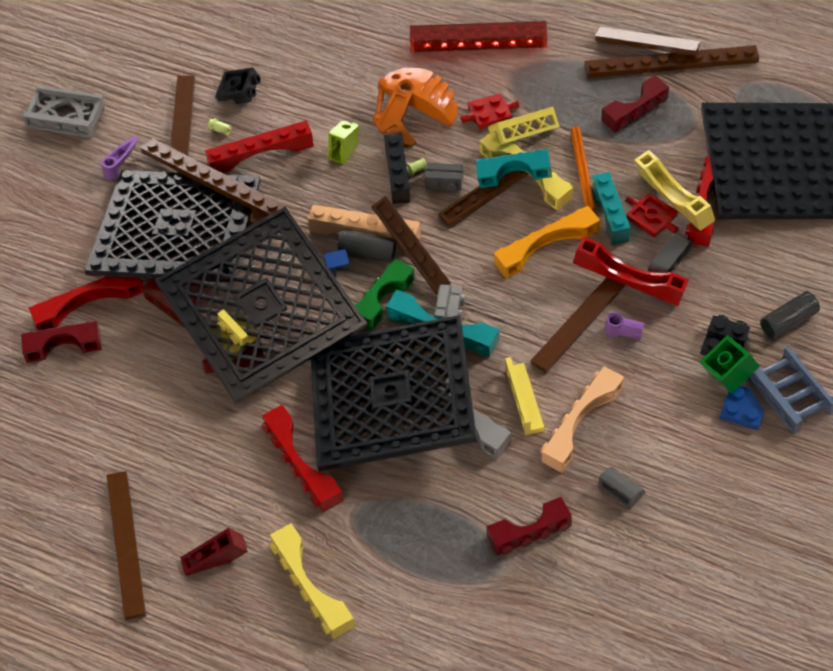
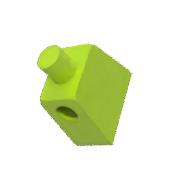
[328,121,360,165]

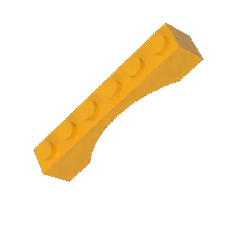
[494,206,600,279]

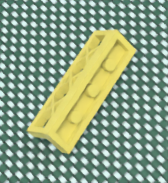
[488,107,560,145]
[505,357,544,435]

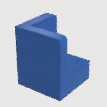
[324,249,349,278]

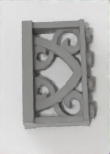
[22,86,105,138]

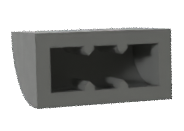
[598,467,646,509]

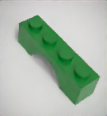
[355,259,415,331]

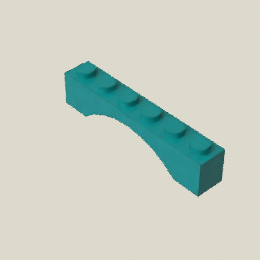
[386,290,500,357]

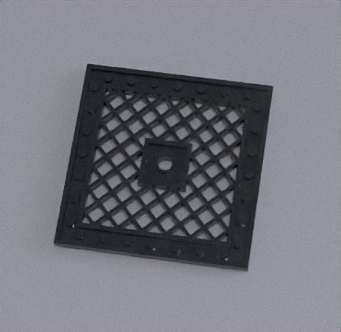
[85,170,261,283]
[155,207,367,404]
[311,315,478,471]

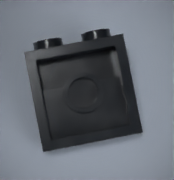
[215,67,261,104]
[700,315,750,355]

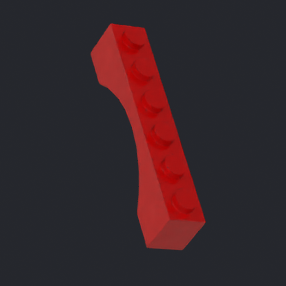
[205,120,314,173]
[685,155,715,247]
[573,236,689,306]
[29,276,145,331]
[261,404,344,512]

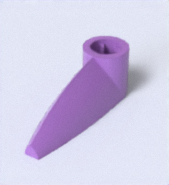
[101,136,139,180]

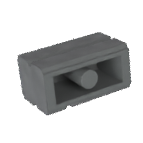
[425,163,463,192]

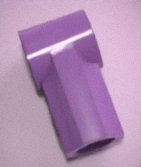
[604,312,644,340]

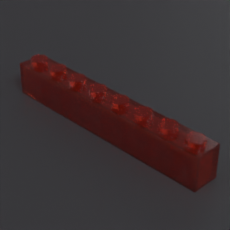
[410,21,547,52]

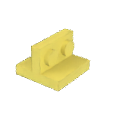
[211,309,261,360]

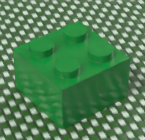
[699,335,760,394]

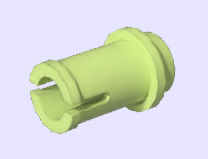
[208,118,232,136]
[406,158,427,177]

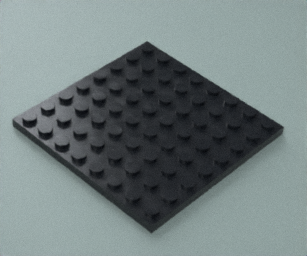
[701,102,833,219]

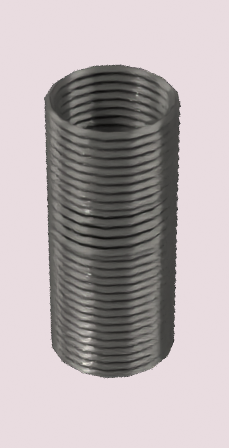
[337,230,397,262]
[760,291,820,339]

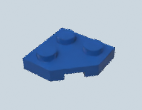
[720,386,764,431]

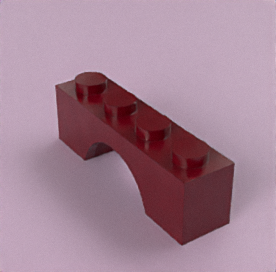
[601,75,669,132]
[21,321,102,363]
[486,497,572,556]

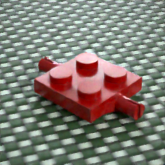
[460,93,519,130]
[625,193,679,238]

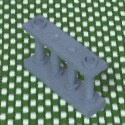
[748,346,833,434]

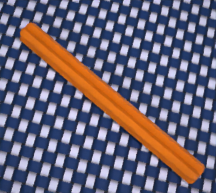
[570,126,595,212]

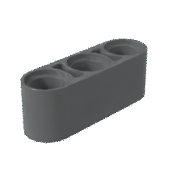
[648,233,692,273]

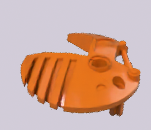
[373,68,458,147]

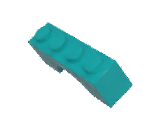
[476,149,552,188]
[591,172,630,245]

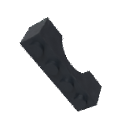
[384,133,410,204]

